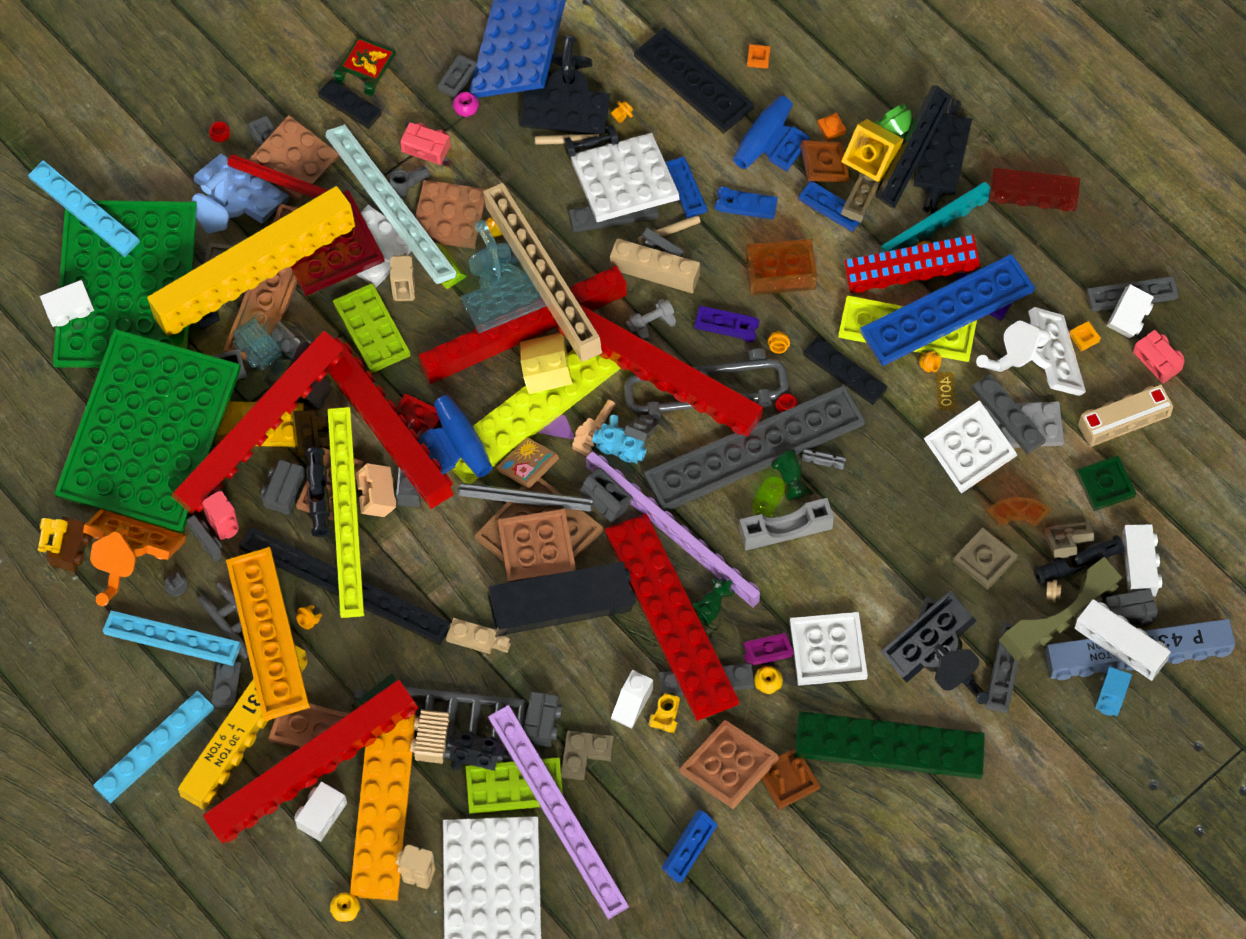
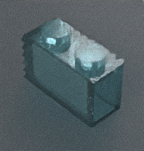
[233,318,283,371]

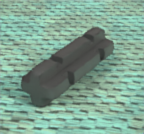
[801,448,846,469]

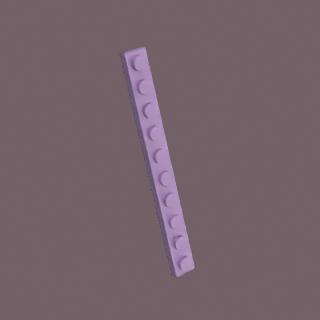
[586,451,760,607]
[488,705,629,920]

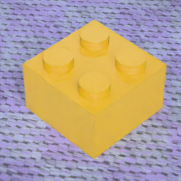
[841,119,904,182]

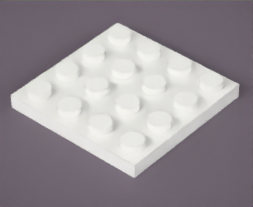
[571,133,679,222]

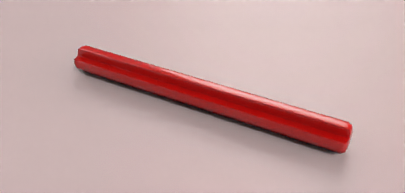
[227,154,329,199]

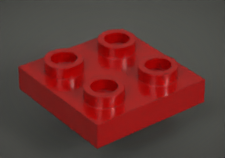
[395,393,440,437]

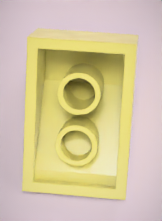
[520,333,572,394]

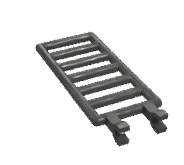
[354,687,528,763]

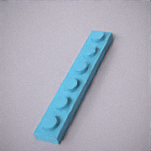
[28,160,140,257]
[103,611,241,666]
[93,691,214,804]

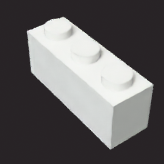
[1122,524,1162,596]

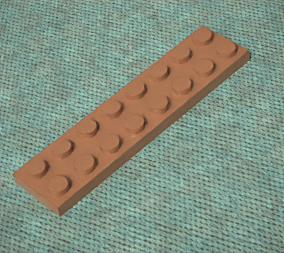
[223,204,298,365]

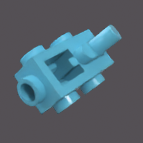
[592,415,647,464]

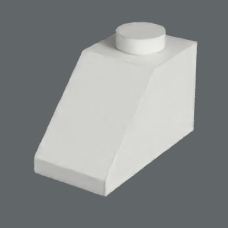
[611,670,653,729]

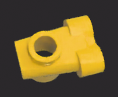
[648,693,680,733]

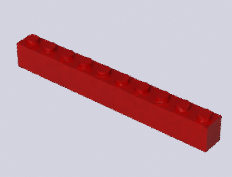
[419,266,627,384]
[558,304,763,437]
[171,331,344,514]
[326,337,454,509]
[202,680,419,844]

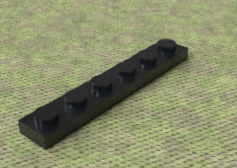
[875,85,952,208]

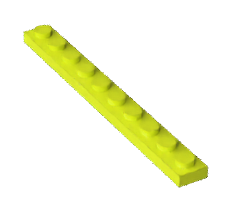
[328,407,364,618]

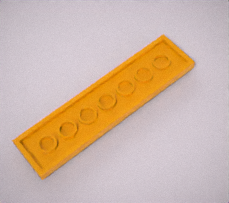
[226,547,310,721]
[350,715,416,901]

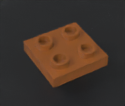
[760,748,820,810]

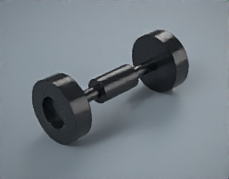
[563,124,619,159]

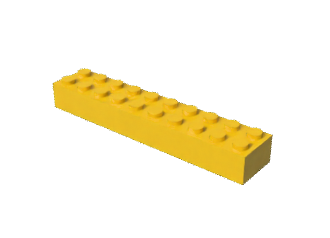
[147,186,355,337]

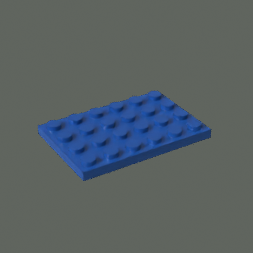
[469,0,566,98]

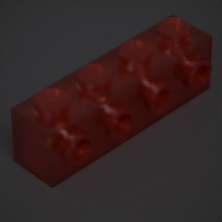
[989,168,1080,211]

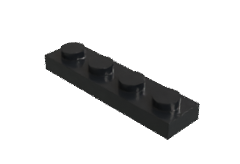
[803,336,887,405]

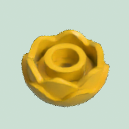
[754,666,783,694]
[330,892,360,922]

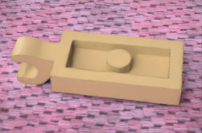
[446,618,511,654]

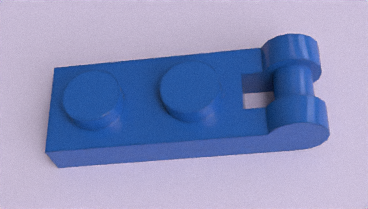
[715,186,778,220]

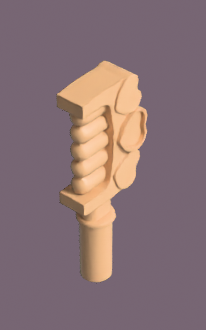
[572,400,615,456]

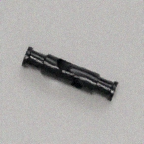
[305,447,332,537]
[1033,535,1125,586]

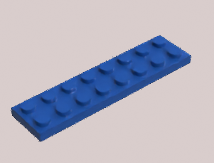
[860,254,1035,366]

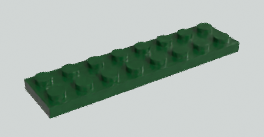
[794,711,985,779]

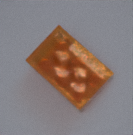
[746,239,817,295]

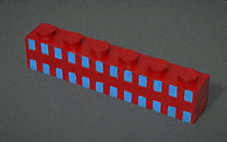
[844,235,980,293]

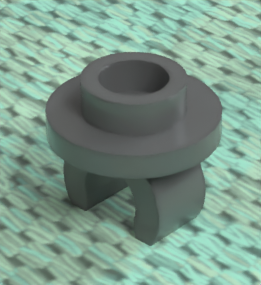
[164,572,187,596]

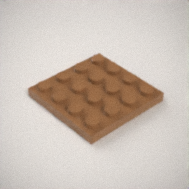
[475,477,603,562]

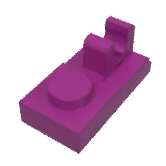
[744,633,794,665]

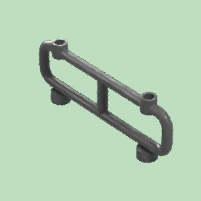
[624,348,789,419]

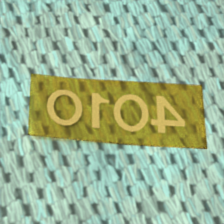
[936,372,956,410]

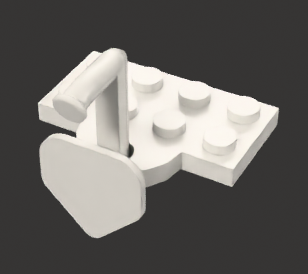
[976,307,1086,396]

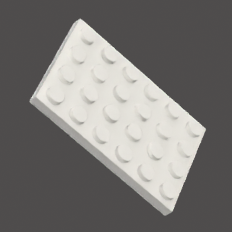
[443,817,541,939]

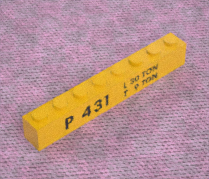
[178,645,308,810]

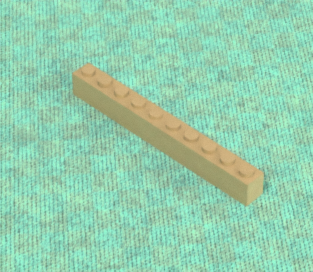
[483,183,602,362]

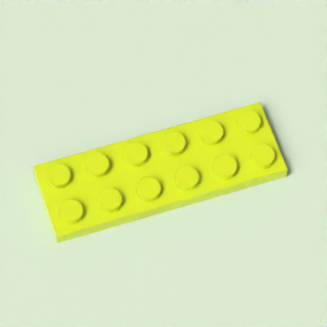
[838,296,977,362]

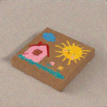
[497,437,559,489]

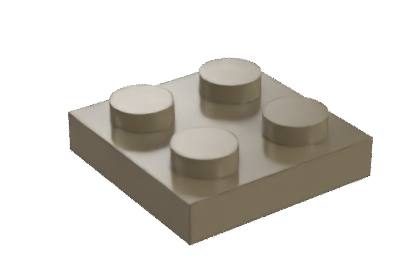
[953,528,1018,590]

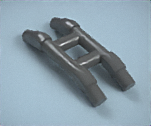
[197,582,248,659]

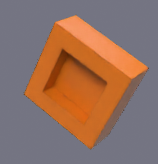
[747,44,771,69]
[817,113,846,141]

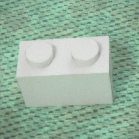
[40,280,94,327]
[1106,284,1154,338]
[295,782,347,842]

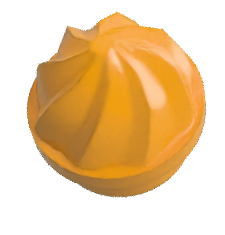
[484,217,502,238]
[768,330,790,354]
[919,351,941,373]

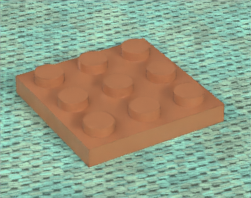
[248,115,339,202]
[415,180,487,249]
[497,509,576,583]
[679,720,779,809]

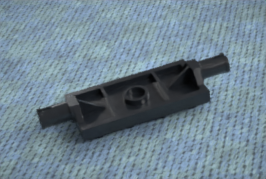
[913,99,972,213]

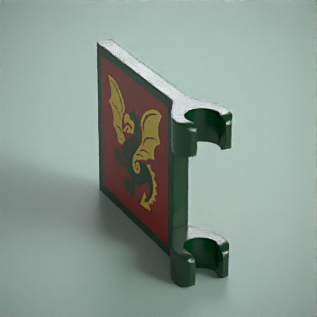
[333,37,396,96]

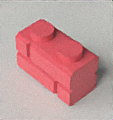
[400,122,451,165]
[1133,330,1185,384]
[202,491,239,540]

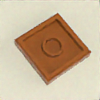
[800,140,850,183]

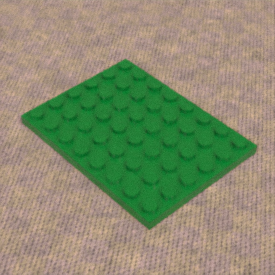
[53,200,197,368]
[54,329,241,533]

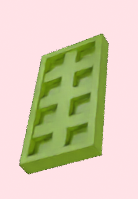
[333,283,411,374]
[466,758,563,814]

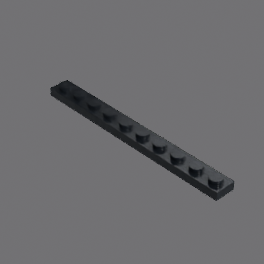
[239,527,451,645]

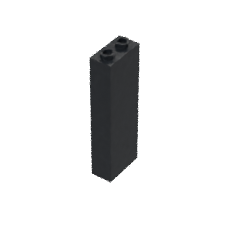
[487,562,636,636]

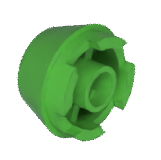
[874,104,914,141]

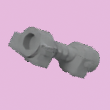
[625,299,676,340]

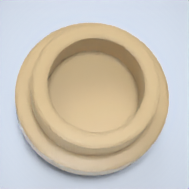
[1046,580,1061,603]

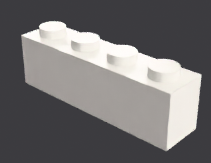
[1074,599,1171,681]

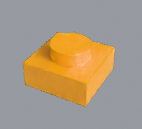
[1069,321,1101,352]

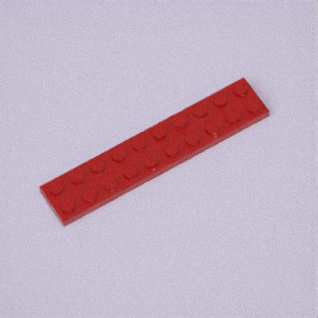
[605,513,739,721]

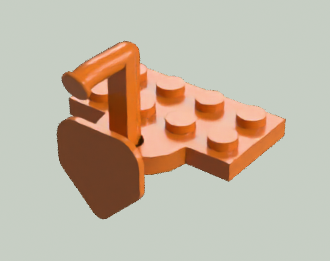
[83,509,186,606]

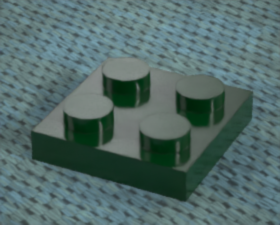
[1076,456,1137,511]

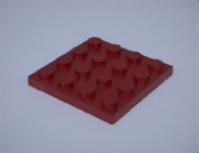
[269,190,385,296]

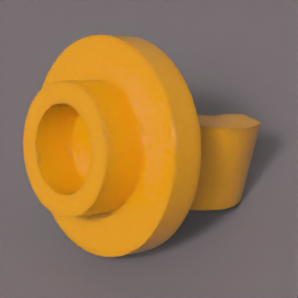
[611,101,633,124]
[296,605,322,630]

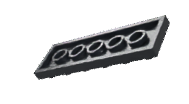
[634,28,754,134]

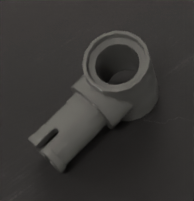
[390,165,430,198]

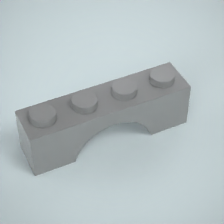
[739,498,834,551]

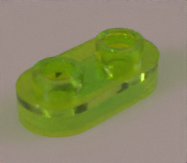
[752,476,785,517]

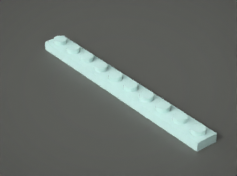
[326,125,456,284]

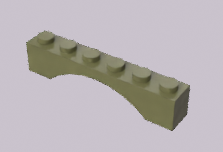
[999,557,1123,661]

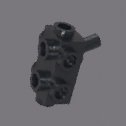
[447,731,505,771]

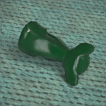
[771,450,813,501]
[692,577,735,626]

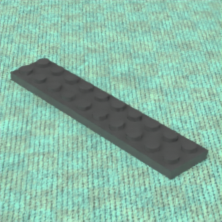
[644,386,865,512]

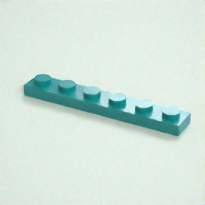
[880,182,991,253]

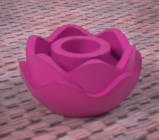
[452,92,479,117]

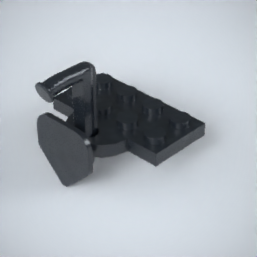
[520,35,610,136]
[881,591,989,704]

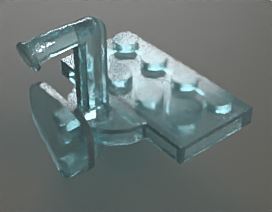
[461,220,547,333]

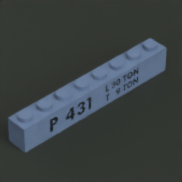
[1045,619,1235,680]

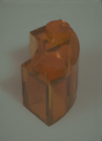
[984,497,1051,528]

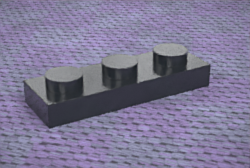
[318,79,382,129]

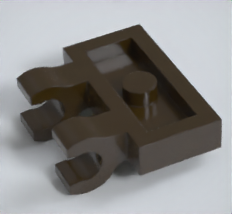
[291,411,330,455]

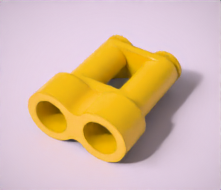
[37,518,68,553]

